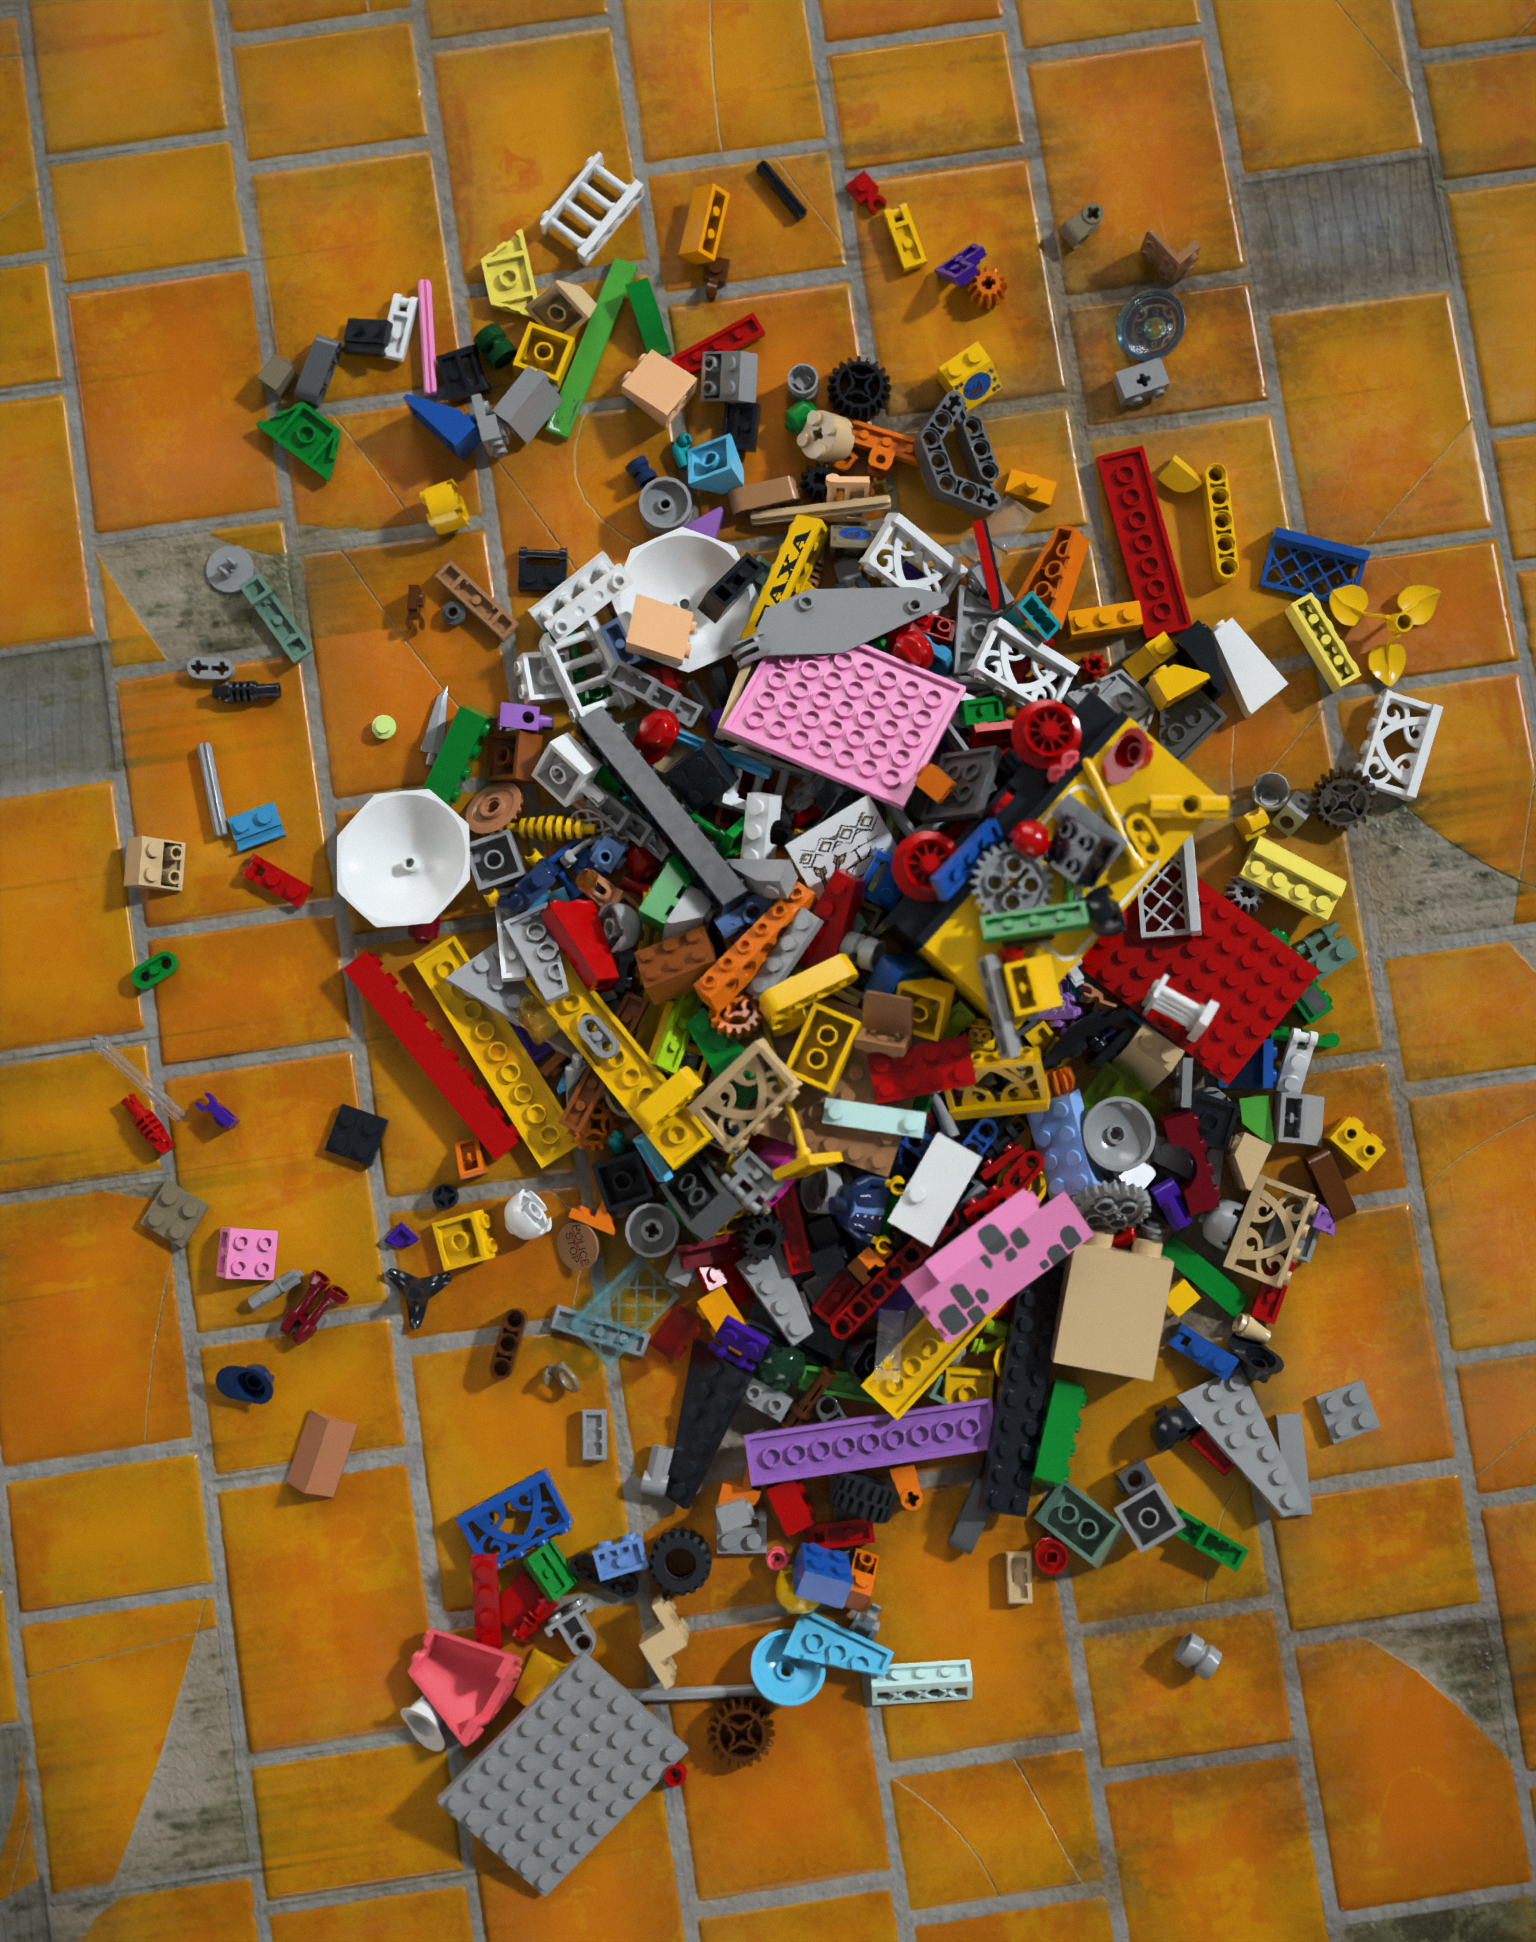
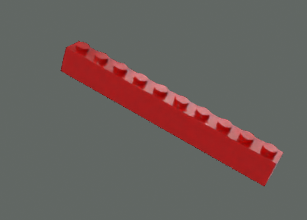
[343,951,521,1161]

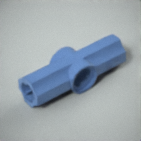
[713,893,778,938]

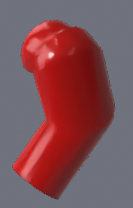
[1111,1226,1137,1248]

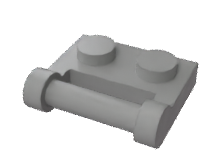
[716,1507,767,1554]

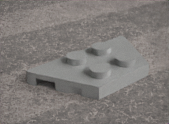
[952,585,1006,676]

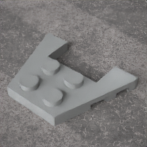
[1063,669,1156,732]

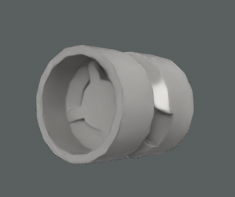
[787,363,818,403]
[839,931,886,972]
[1174,1631,1222,1680]

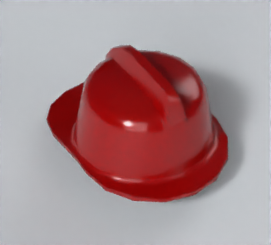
[887,621,934,670]
[633,709,680,764]
[1101,727,1154,785]

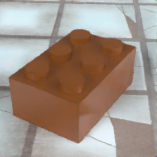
[634,925,718,1006]

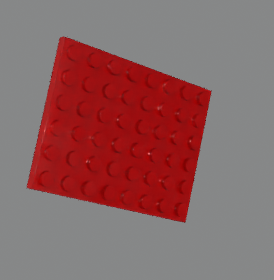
[1077,857,1320,1086]

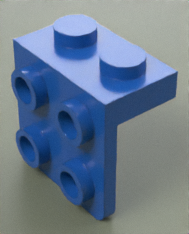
[1217,1039,1277,1089]

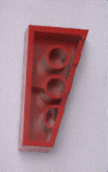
[798,869,866,969]

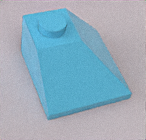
[687,433,744,494]

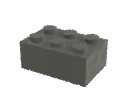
[659,1155,742,1242]

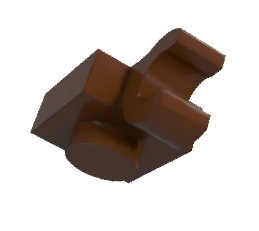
[702,257,730,300]
[406,585,425,630]

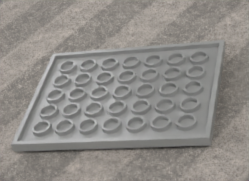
[437,1650,689,1897]

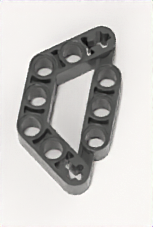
[913,391,1001,518]

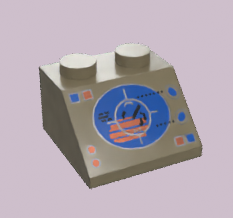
[829,522,879,561]

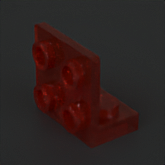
[648,1302,702,1364]

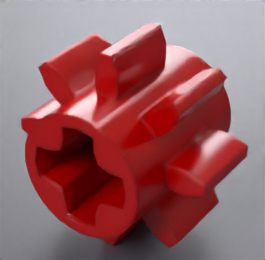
[1078,651,1109,683]

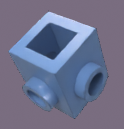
[590,833,630,873]

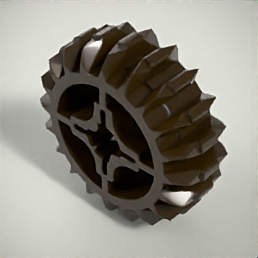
[1310,766,1378,831]

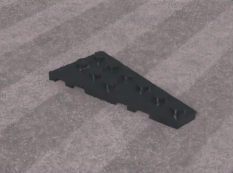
[666,1339,753,1509]

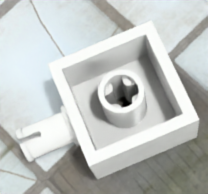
[531,732,608,807]

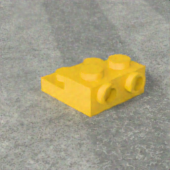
[432,1209,497,1271]

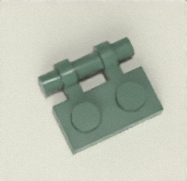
[1295,921,1359,982]

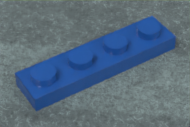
[930,818,1005,900]

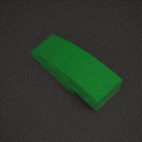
[625,277,671,356]

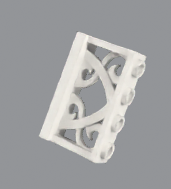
[858,513,968,616]
[967,617,1080,708]
[1354,690,1443,802]

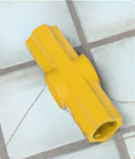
[1147,794,1229,820]

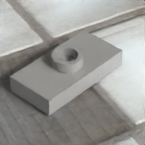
[582,1409,607,1460]

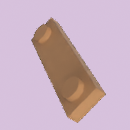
[434,560,520,642]

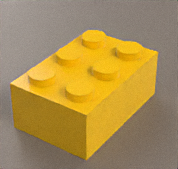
[786,1002,862,1095]

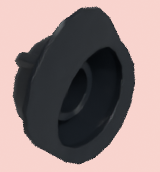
[1229,1333,1284,1383]

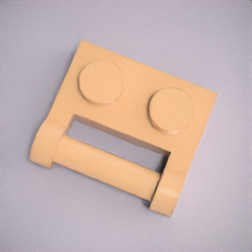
[823,473,870,522]

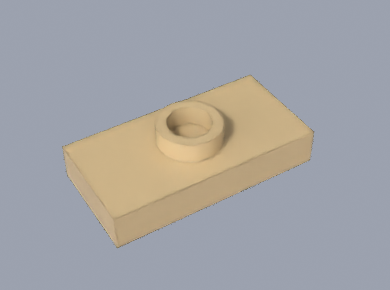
[1005,1551,1033,1604]

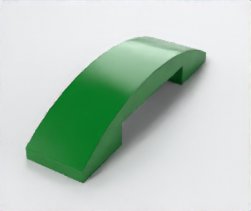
[1161,1235,1250,1319]

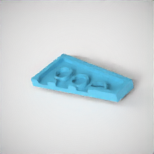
[782,1612,894,1677]

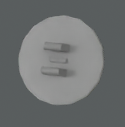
[206,546,254,593]

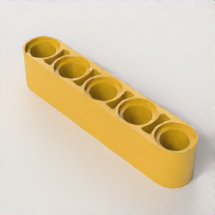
[1201,463,1239,584]

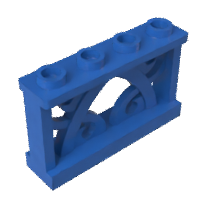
[455,1467,574,1569]

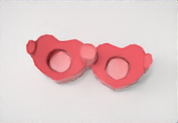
[1048,750,1079,782]

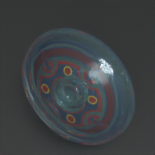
[1116,288,1186,362]

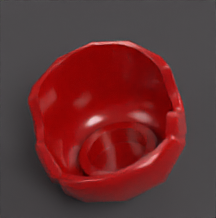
[1008,820,1050,858]

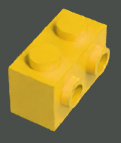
[1324,1116,1386,1172]

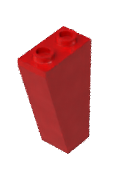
[541,899,619,991]

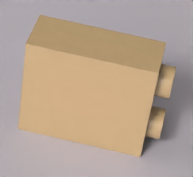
[1050,1229,1174,1381]

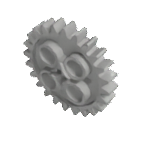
[968,842,1054,915]
[1071,1180,1151,1233]

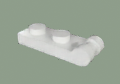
[382,293,419,362]
[1275,1028,1318,1094]

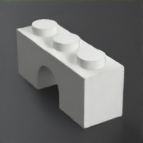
[740,792,782,859]

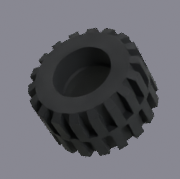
[829,1471,898,1524]
[648,1527,712,1596]

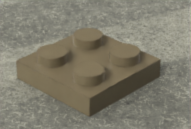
[141,1180,210,1248]

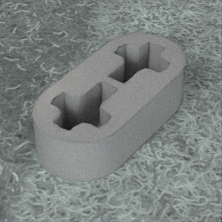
[187,657,235,682]

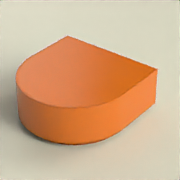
[830,451,859,473]

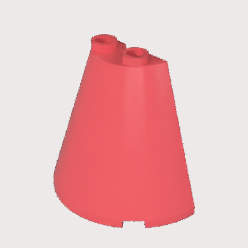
[408,1628,523,1747]

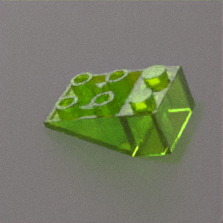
[1081,1061,1163,1119]

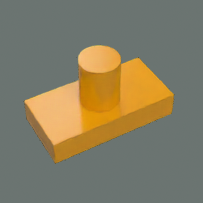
[1004,469,1057,507]

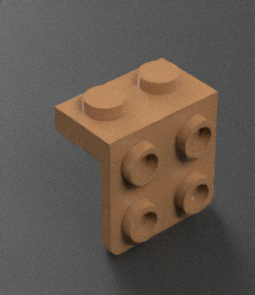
[1140,228,1201,284]
[854,990,914,1057]

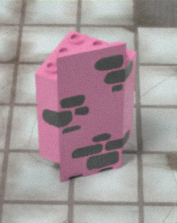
[901,1188,1094,1344]

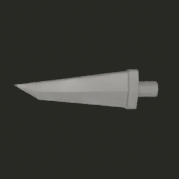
[420,686,448,767]
[565,1053,588,1106]

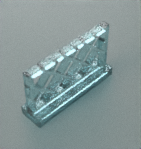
[566,1253,680,1367]

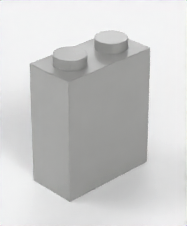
[492,366,563,445]

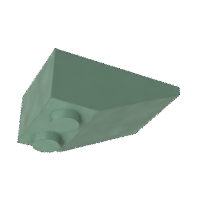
[1034,1481,1127,1569]

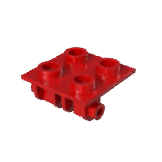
[500,1571,559,1643]

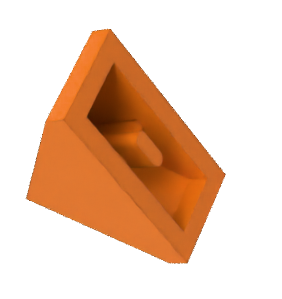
[455,1137,489,1180]

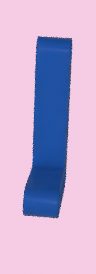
[900,1117,998,1159]

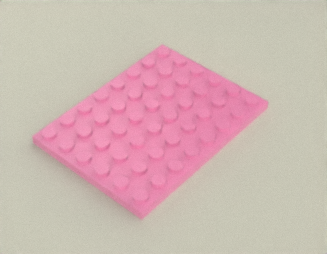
[723,644,967,811]

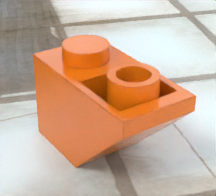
[914,763,957,804]
[844,1548,880,1613]

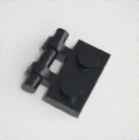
[963,1114,1025,1160]

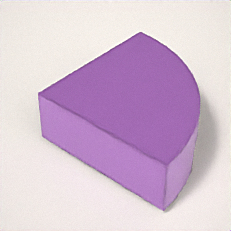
[1309,1204,1335,1236]

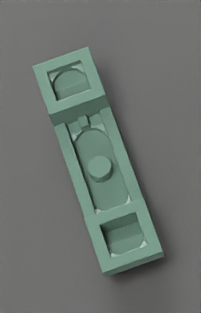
[239,572,314,664]

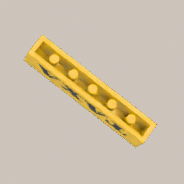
[740,514,829,640]

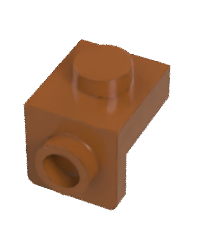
[539,1042,569,1078]

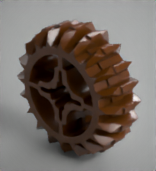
[707,1697,775,1768]

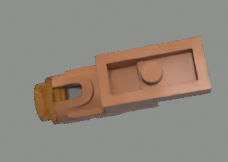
[575,868,644,937]

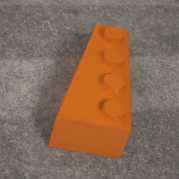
[1012,523,1089,630]

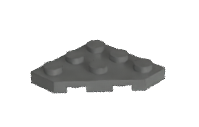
[1158,689,1228,763]

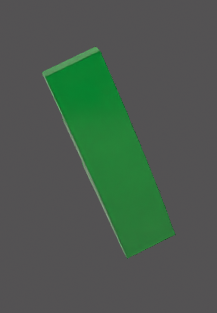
[1173,1504,1249,1572]

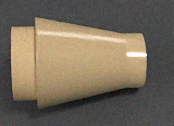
[1232,1313,1271,1344]

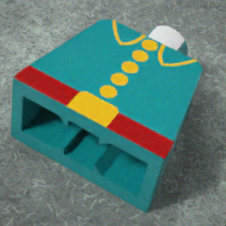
[1002,591,1061,642]

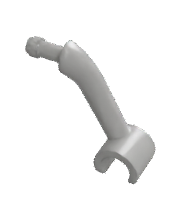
[560,831,608,868]

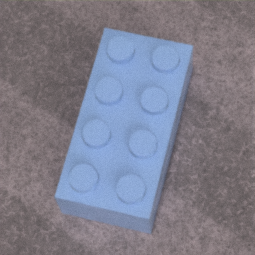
[1026,1089,1104,1199]

